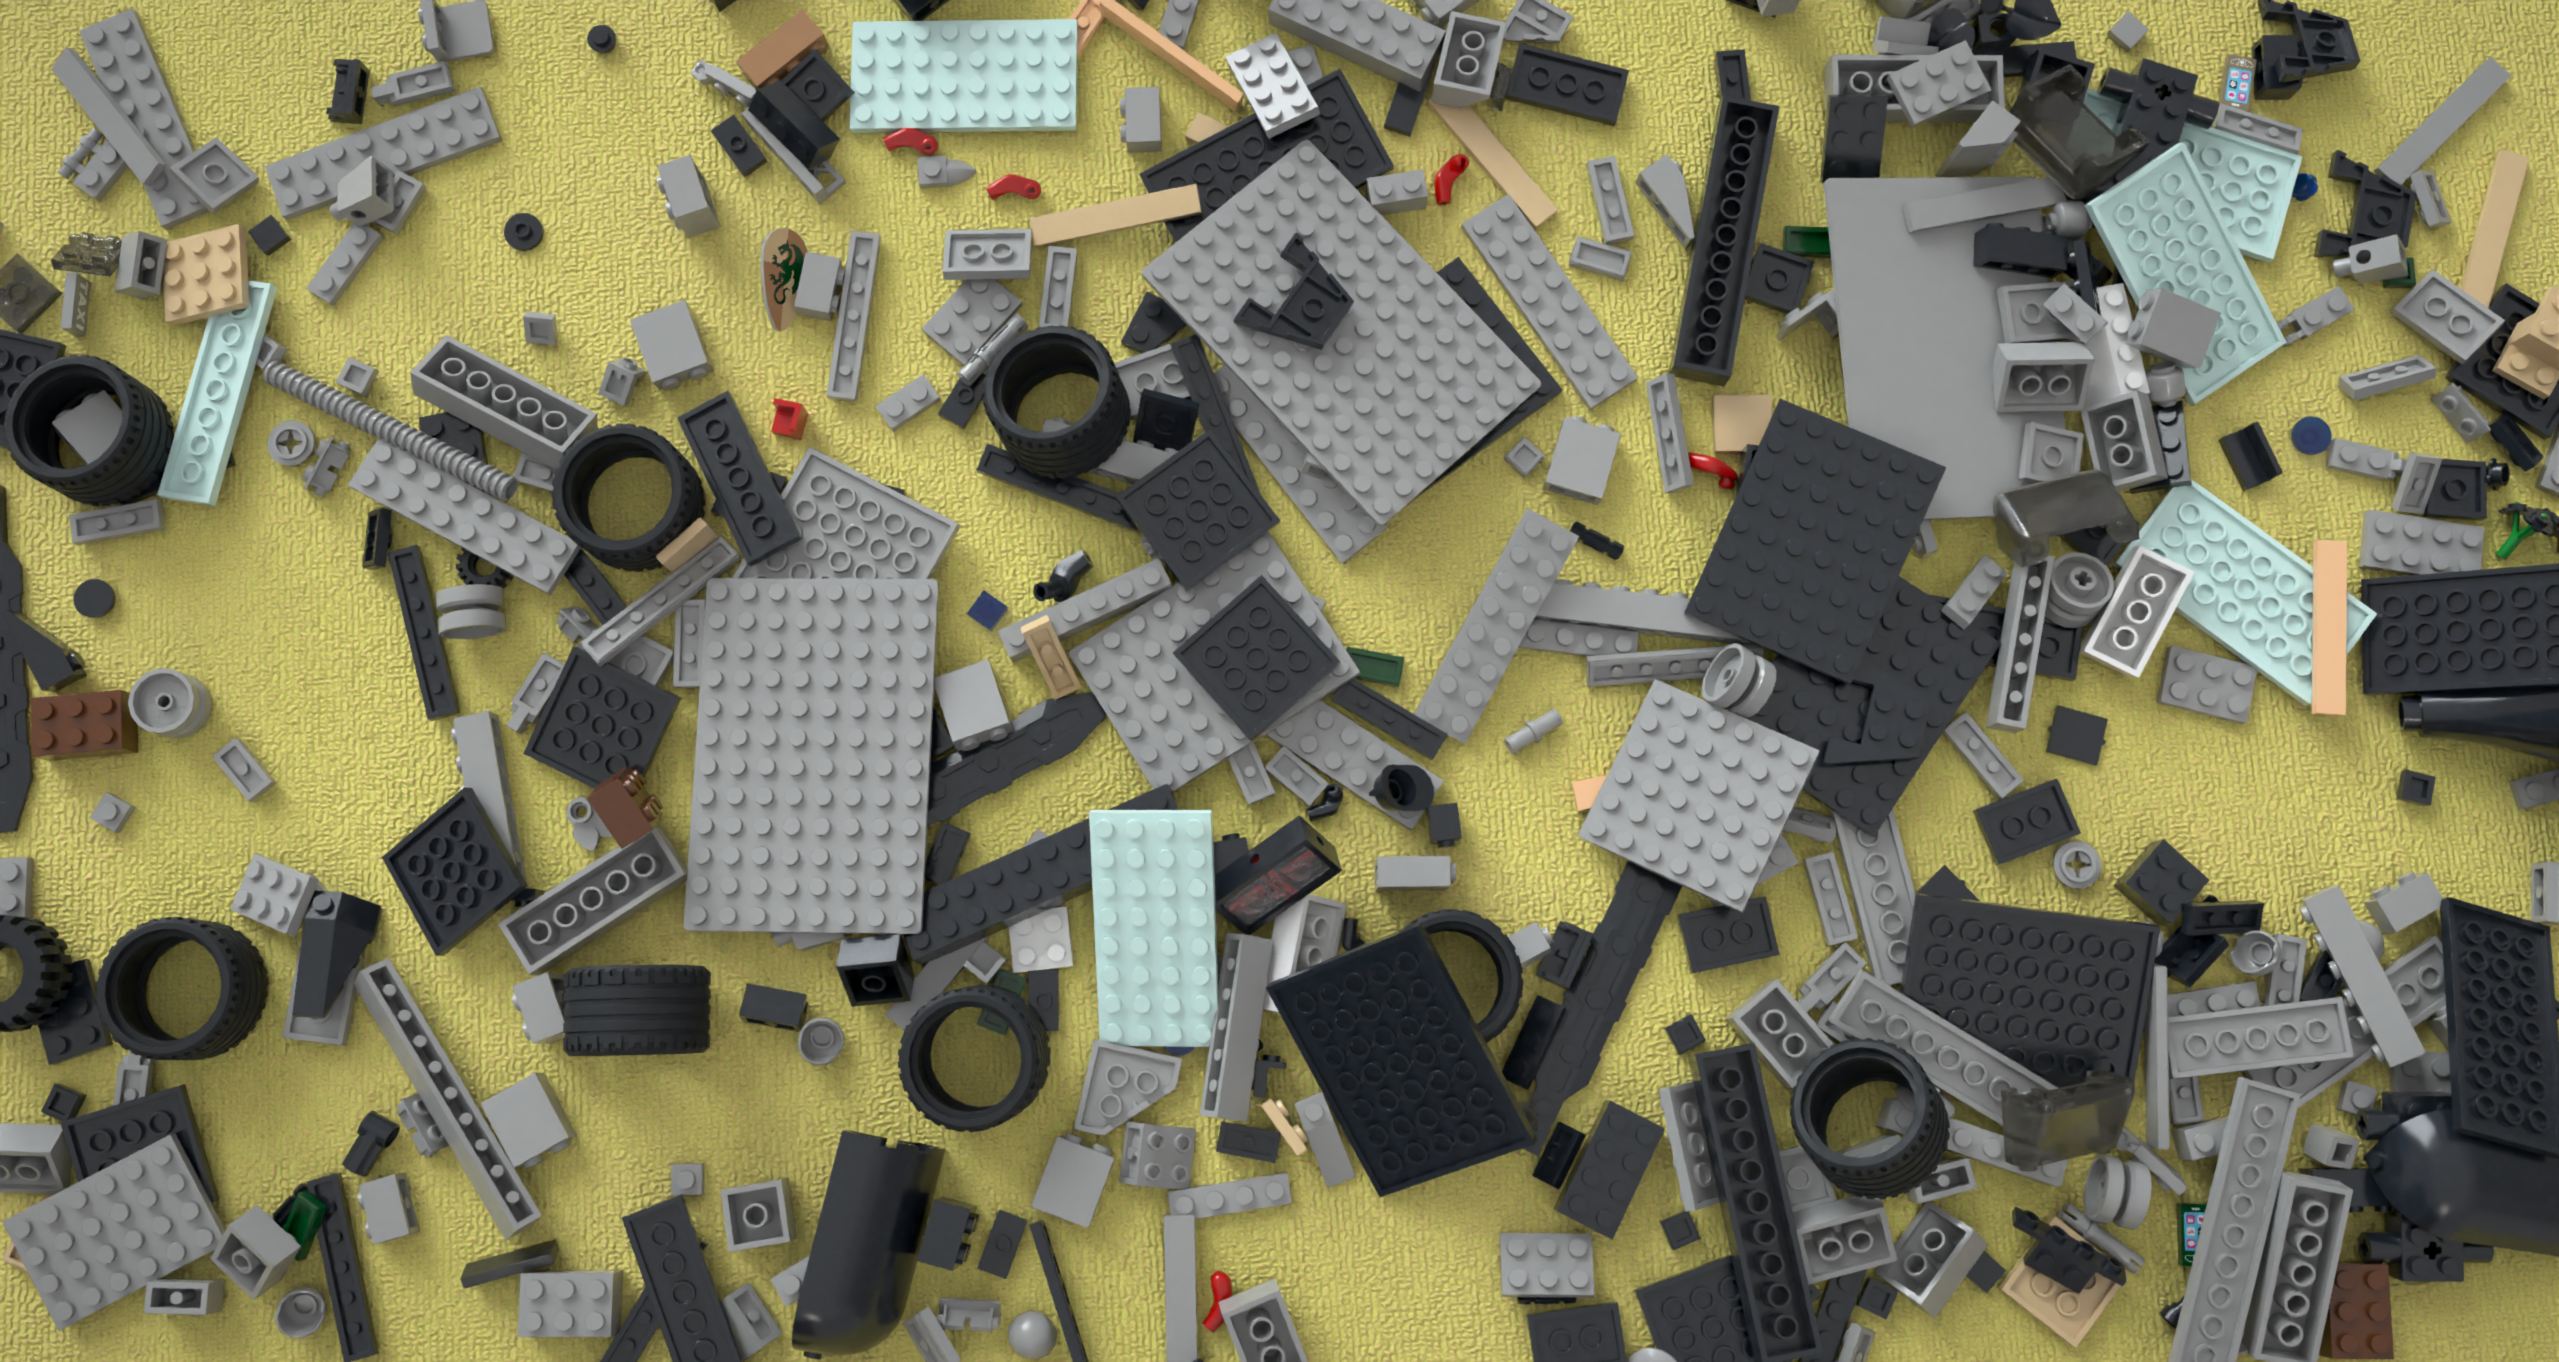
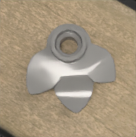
[566,797,613,851]

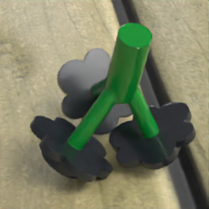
[2496,502,2559,560]

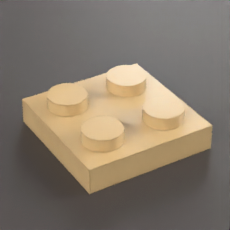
[1261,1097,1308,1156]

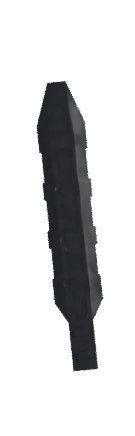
[0,485,33,833]
[927,692,1107,827]
[1523,861,1682,1156]

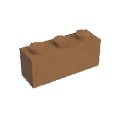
[736,9,829,90]

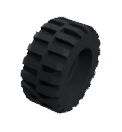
[0,915,73,1032]

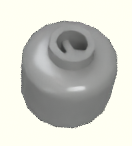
[2046,200,2093,239]
[2146,362,2186,407]

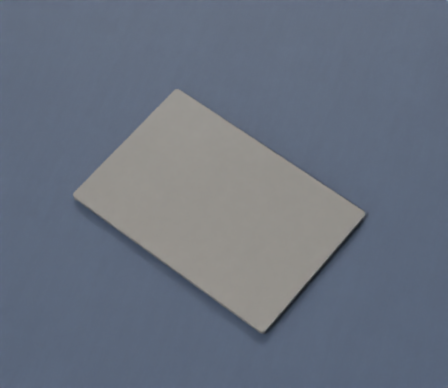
[1142,140,1541,526]
[1824,177,2074,520]
[684,578,939,934]

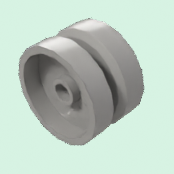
[2045,552,2114,628]
[435,584,507,639]
[1702,643,1776,719]
[128,668,212,738]
[2083,1154,2152,1230]

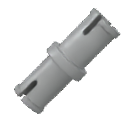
[1504,708,1563,755]

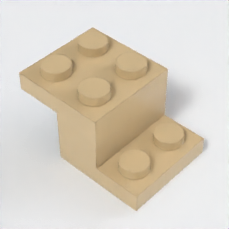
[2492,285,2559,399]

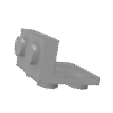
[418,0,494,62]
[1776,289,1839,341]

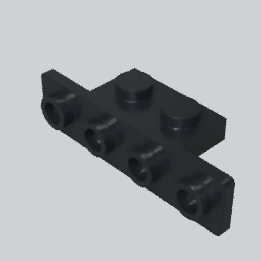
[2155,894,2229,988]
[2012,1207,2127,1294]

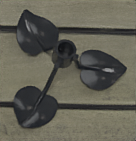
[1927,0,2062,52]

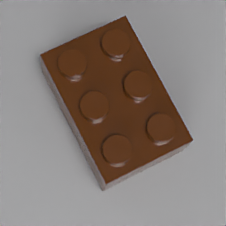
[31,690,138,761]
[586,765,663,849]
[2319,1261,2394,1359]

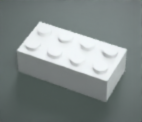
[2079,545,2195,678]

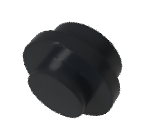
[587,25,617,53]

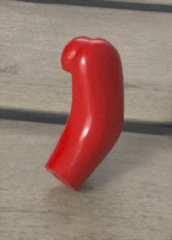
[883,128,938,155]
[1434,154,1469,205]
[986,174,1041,200]
[1688,452,1738,490]
[1203,1271,1233,1333]

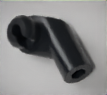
[1306,784,1343,822]
[1341,918,1367,951]

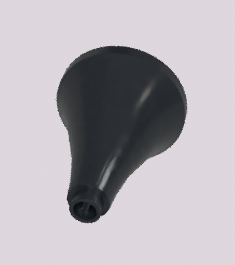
[2398,686,2559,762]

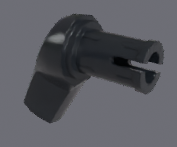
[1033,550,1094,602]

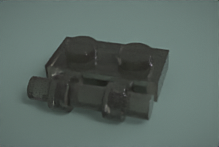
[51,232,122,277]

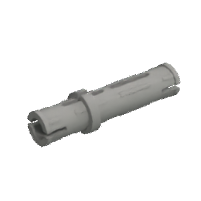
[957,314,1028,386]
[2057,1202,2145,1274]

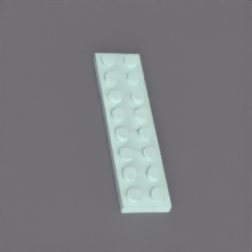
[157,280,277,506]

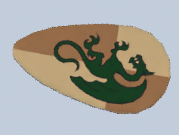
[761,228,808,331]

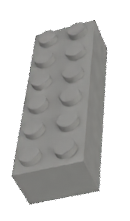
[1268,0,1446,92]
[1824,54,2005,122]
[410,335,598,469]
[498,825,687,975]
[2242,1170,2353,1362]

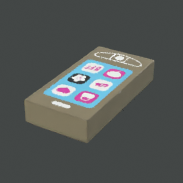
[2218,54,2257,112]

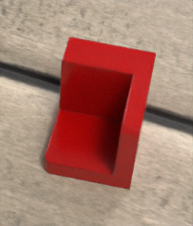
[771,398,808,440]

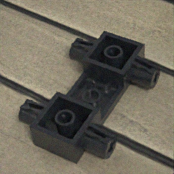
[2066,58,2219,228]
[2355,1092,2494,1282]

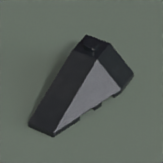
[292,890,382,1018]

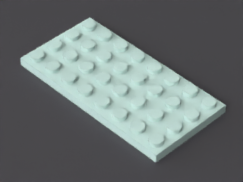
[850,19,1078,133]
[2056,88,2303,263]
[2084,143,2286,404]
[2113,479,2377,706]
[1089,810,1218,1047]

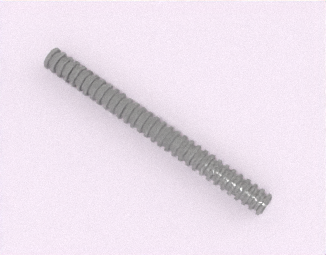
[263,360,518,501]

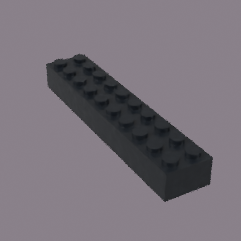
[1668,95,1779,386]
[903,784,1181,966]
[1688,1043,1824,1362]

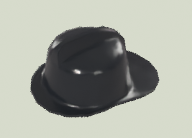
[1369,764,1434,811]

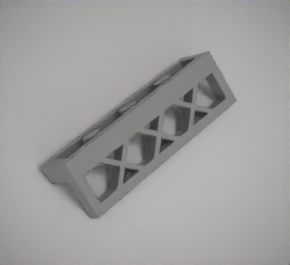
[741,107,846,204]

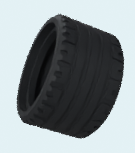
[982,325,1131,479]
[4,355,174,506]
[551,423,705,572]
[1403,909,1523,1043]
[95,917,268,1060]
[563,965,711,1056]
[898,985,1051,1132]
[1790,1038,1950,1199]

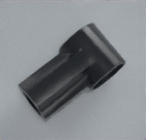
[342,1110,400,1177]

